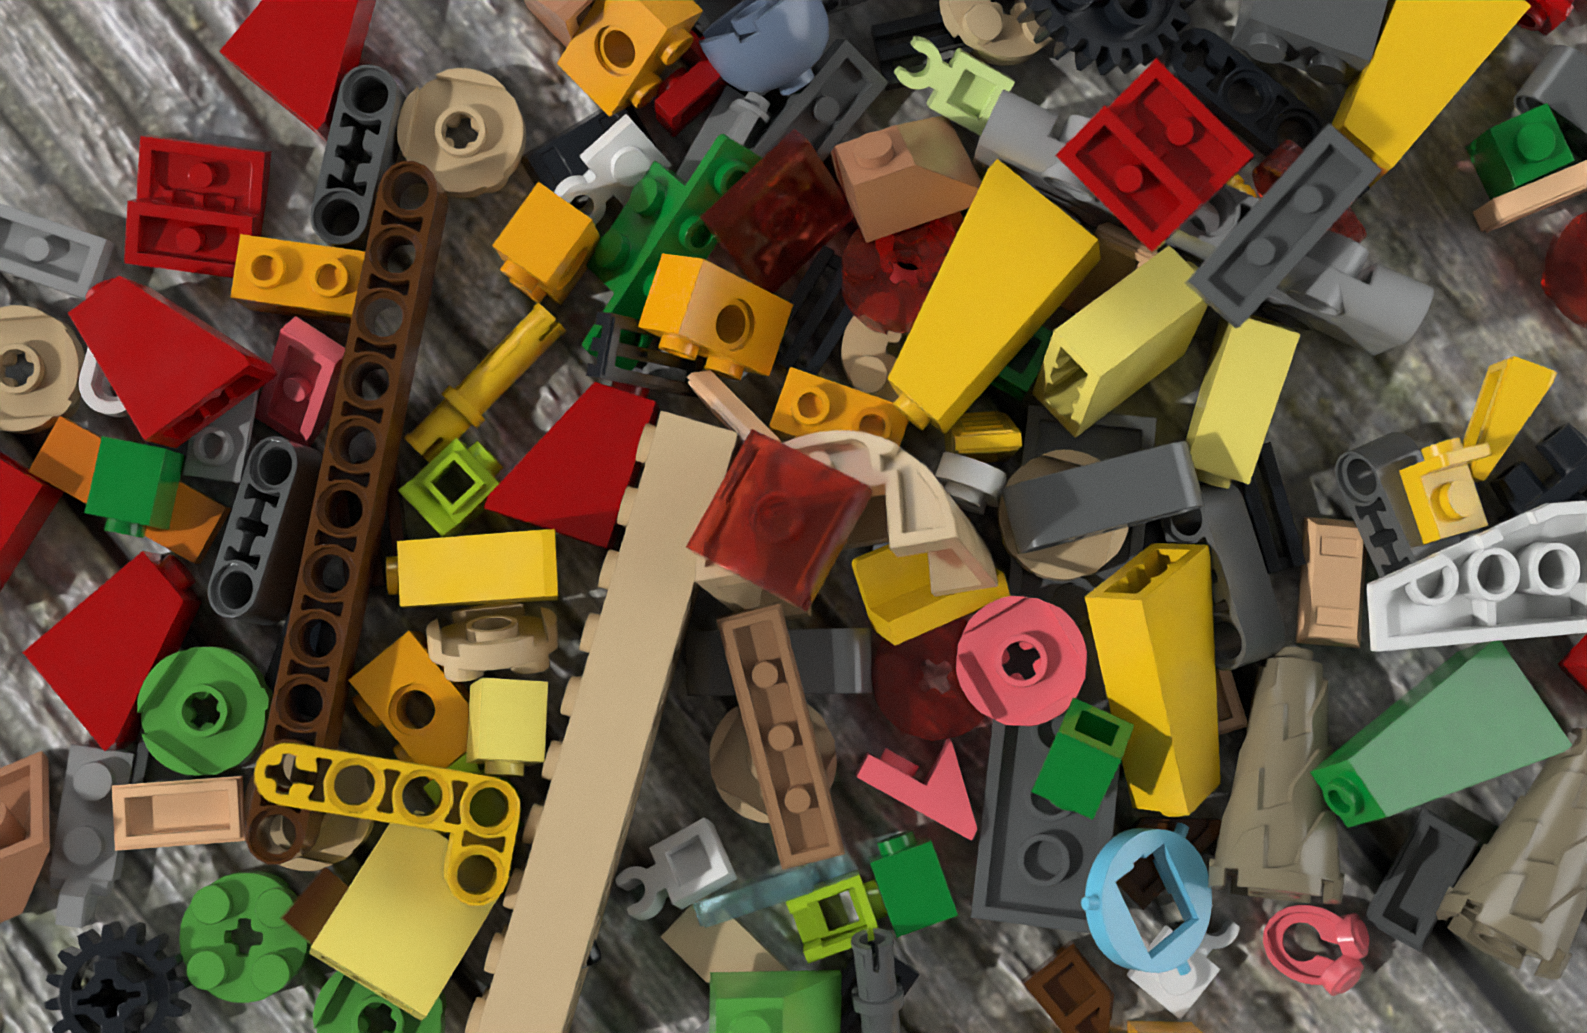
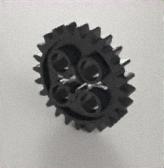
[1017,0,1197,76]

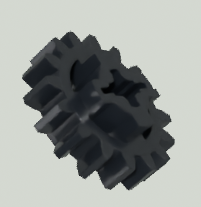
[44,921,193,1033]

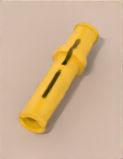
[403,303,567,463]

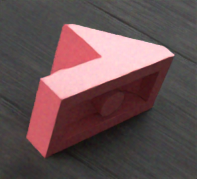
[255,316,345,447]
[855,738,977,841]

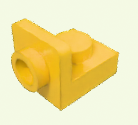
[1399,437,1492,544]

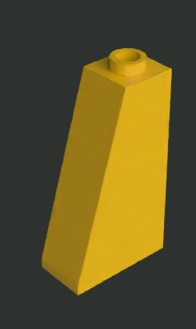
[1331,0,1531,188]
[888,159,1101,435]
[1085,543,1221,817]

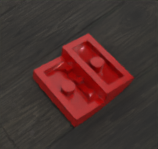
[1055,58,1254,253]
[124,135,272,278]

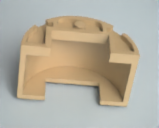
[695,430,998,620]

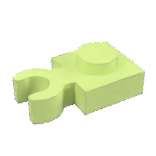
[894,36,1015,136]

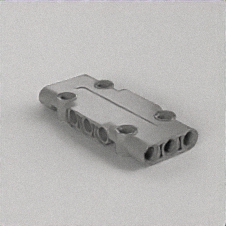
[972,89,1434,356]

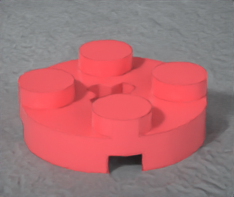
[956,596,1087,727]

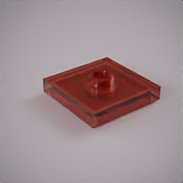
[700,129,855,294]
[686,429,873,612]

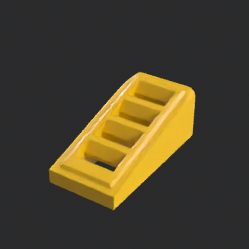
[1462,356,1558,483]
[944,411,1022,463]

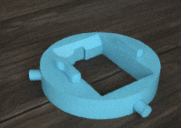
[1081,823,1212,975]

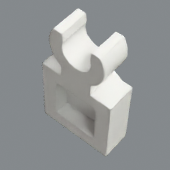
[554,114,671,224]
[615,817,737,920]
[1126,904,1240,1020]

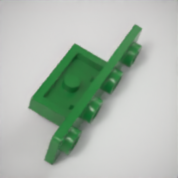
[582,134,768,371]

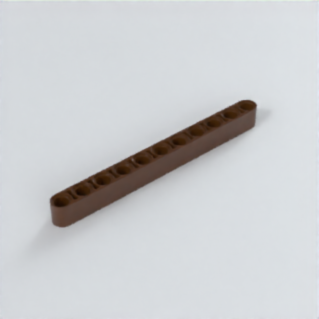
[245,161,448,864]

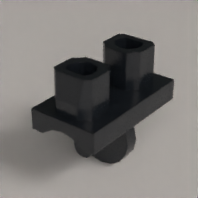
[1489,423,1587,523]

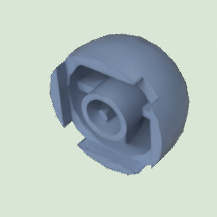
[699,0,829,96]

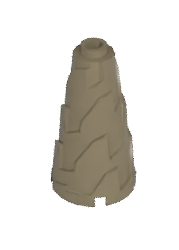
[1208,647,1345,904]
[1436,727,1587,980]

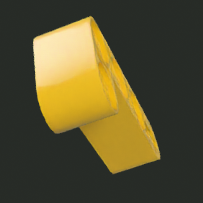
[254,743,520,906]

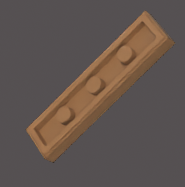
[717,601,845,870]

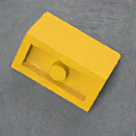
[852,517,1010,645]

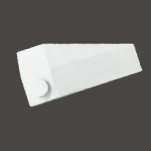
[1367,500,1587,652]

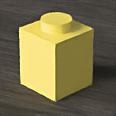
[466,678,548,777]

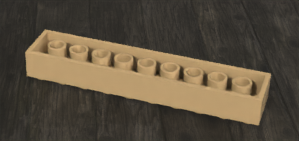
[465,411,741,1033]

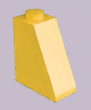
[386,529,558,608]

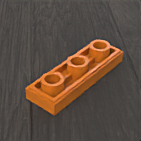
[28,416,231,564]

